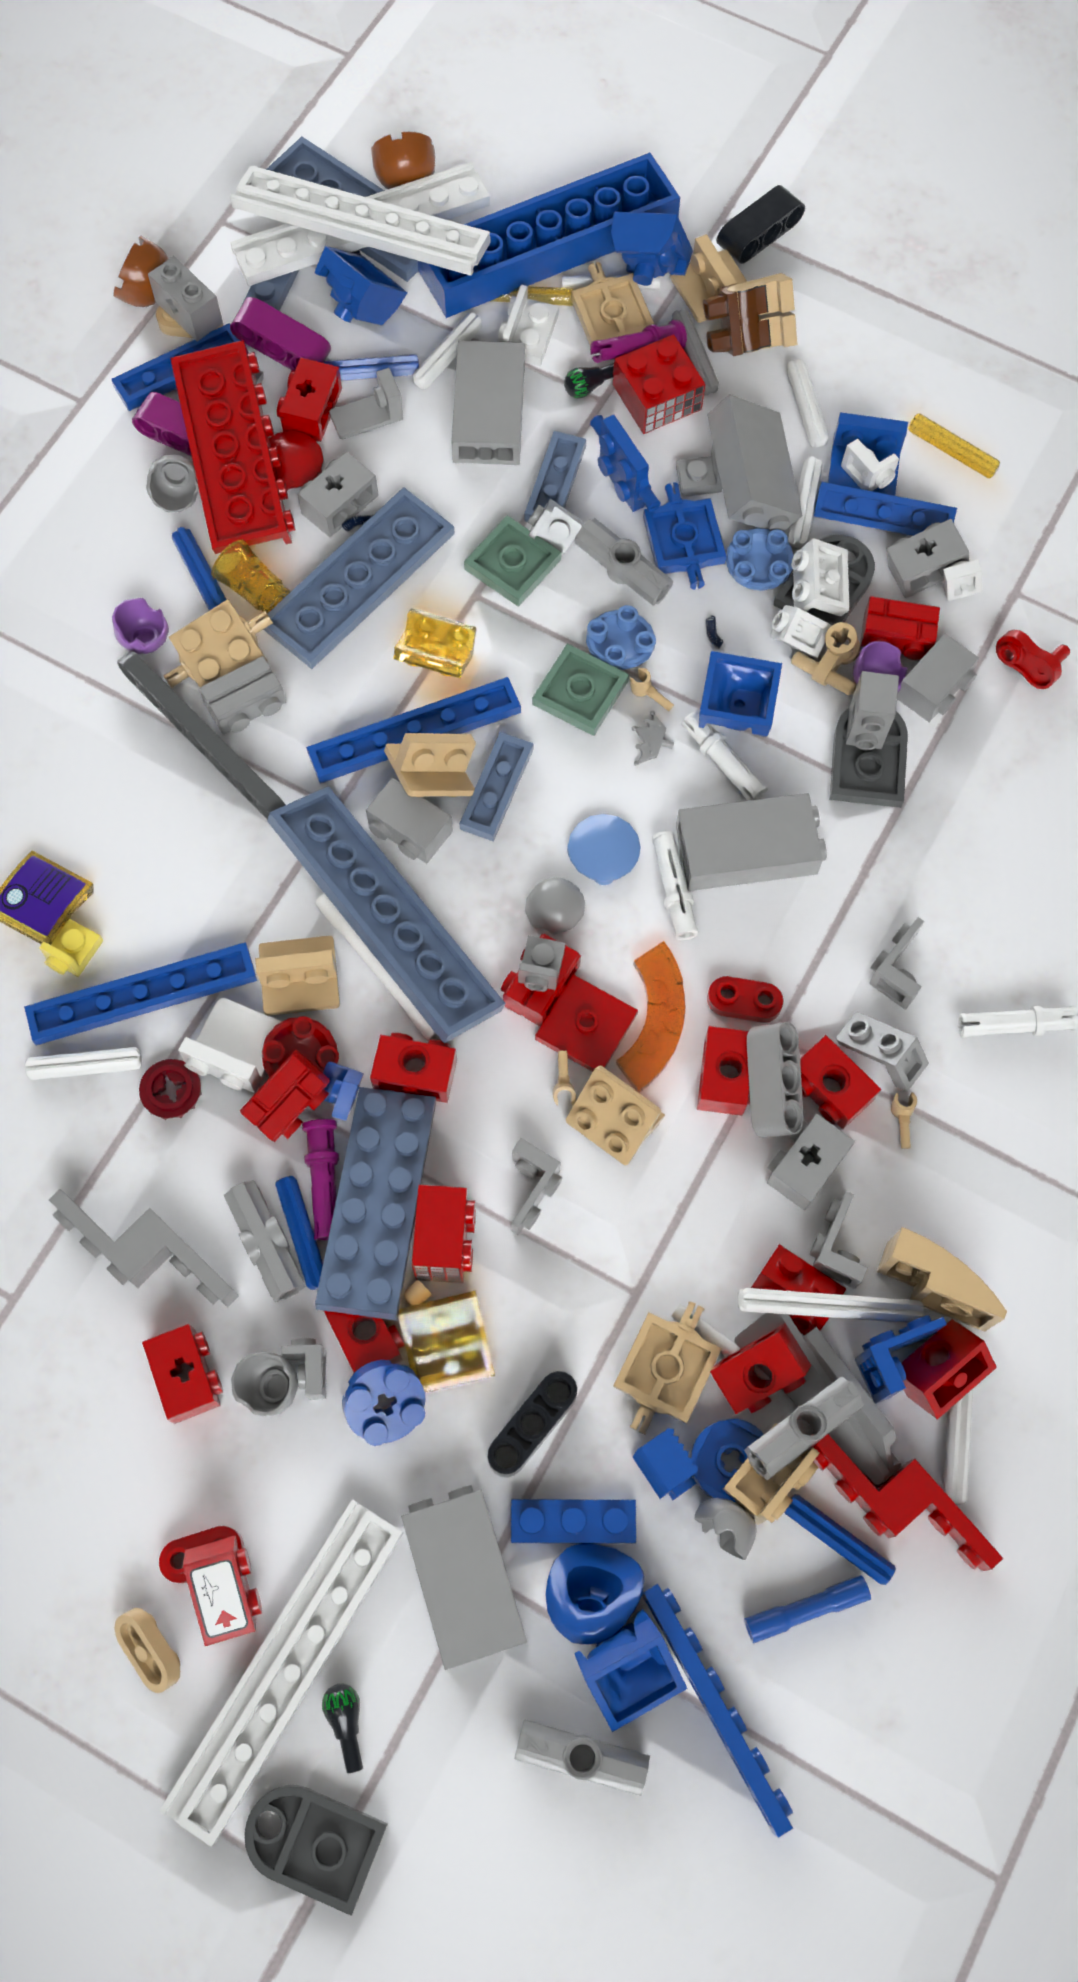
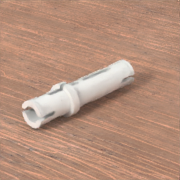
[681,709,768,801]
[652,831,699,941]
[958,1006,1078,1038]

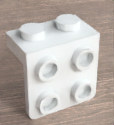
[178,998,281,1093]

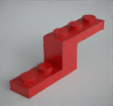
[809,1433,1004,1571]

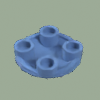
[726,528,794,591]
[586,605,656,670]
[567,814,641,885]

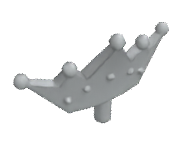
[632,711,674,766]

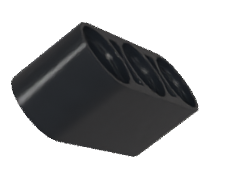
[716,185,805,264]
[487,1371,577,1478]

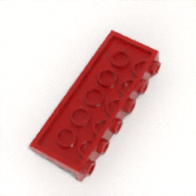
[170,340,296,554]

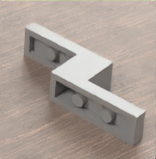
[49,1189,239,1308]

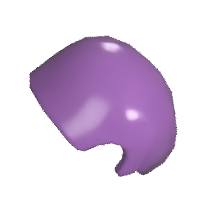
[112,598,169,654]
[853,641,908,693]

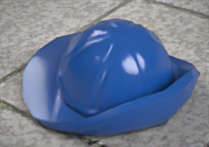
[545,1543,645,1644]

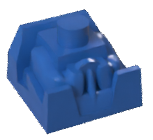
[611,212,693,286]
[314,246,408,325]
[699,651,783,737]
[574,1609,688,1732]

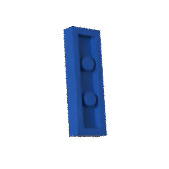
[511,1499,636,1544]

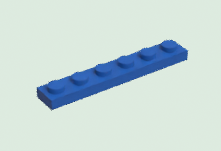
[306,677,521,784]
[24,942,257,1046]
[642,1584,793,1838]

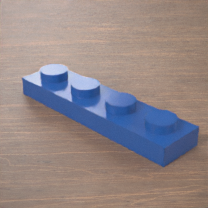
[111,323,240,411]
[814,482,957,536]

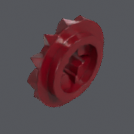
[139,1059,202,1120]

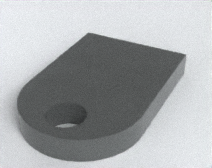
[773,535,875,625]
[829,708,908,808]
[244,1785,388,1916]

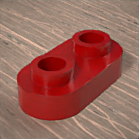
[707,976,784,1023]
[159,1526,244,1583]

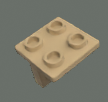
[670,234,747,323]
[384,733,476,797]
[255,936,340,1016]
[566,1066,665,1165]
[722,1423,819,1525]

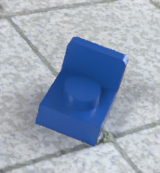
[323,1062,364,1121]

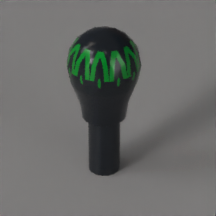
[564,363,614,399]
[322,1683,363,1774]

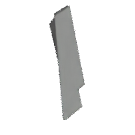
[734,1313,902,1485]

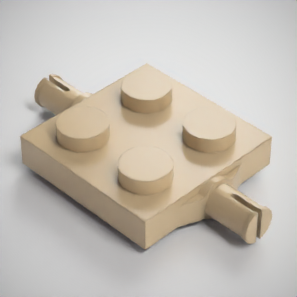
[571,262,654,346]
[163,599,273,688]
[613,1301,722,1435]

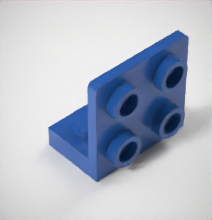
[828,412,908,496]
[855,1315,947,1404]

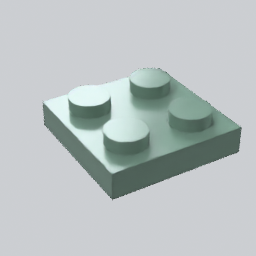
[464,515,562,607]
[532,643,629,736]

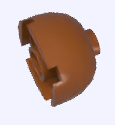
[371,131,435,189]
[113,235,169,307]

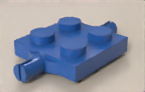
[590,415,661,512]
[643,482,726,590]

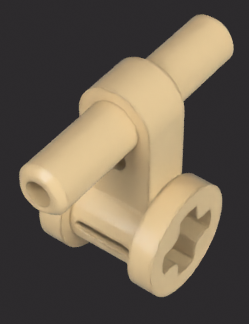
[791,622,860,696]

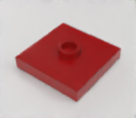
[535,974,638,1072]

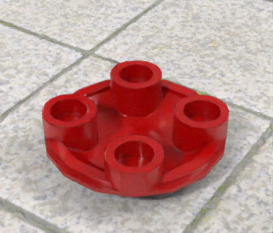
[269,431,324,491]
[261,1016,339,1078]

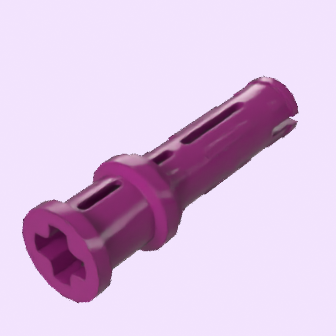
[590,319,687,363]
[302,1119,340,1241]

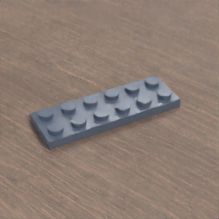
[266,136,418,282]
[263,487,455,669]
[315,1087,436,1321]

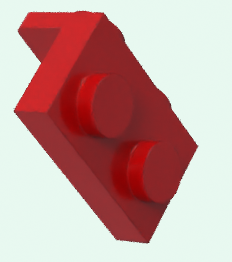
[751,1244,846,1336]

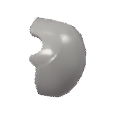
[146,455,199,512]
[525,878,585,934]
[231,1352,299,1416]
[695,1498,757,1560]

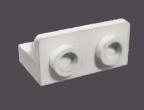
[498,285,559,367]
[791,538,849,617]

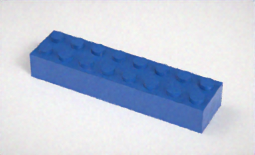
[418,152,680,318]

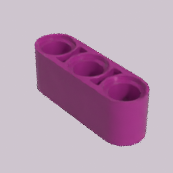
[230,297,331,370]
[132,392,192,457]

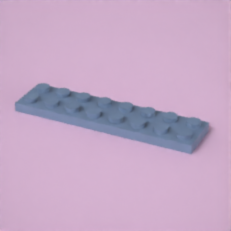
[267,786,506,1044]

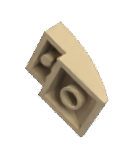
[877,1227,1007,1332]

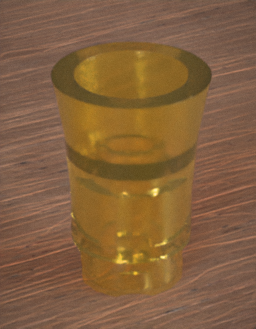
[211,540,290,613]

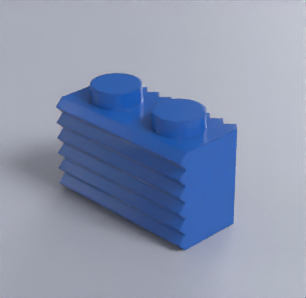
[633,1428,698,1501]

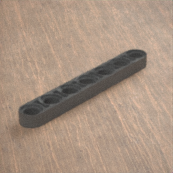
[117,650,286,820]

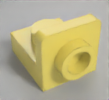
[39,919,103,977]

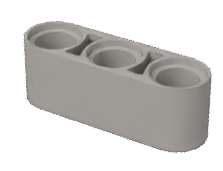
[747,1021,804,1138]

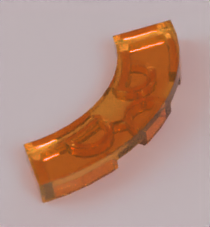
[616,941,686,1093]

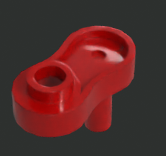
[996,629,1070,689]

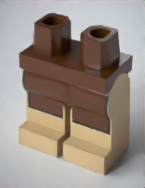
[703,273,798,356]

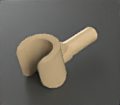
[630,668,674,712]
[553,1051,576,1106]
[891,1092,917,1149]
[404,1280,441,1337]

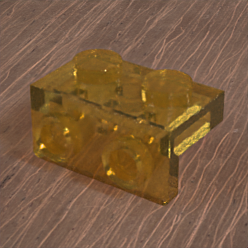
[393,608,477,678]

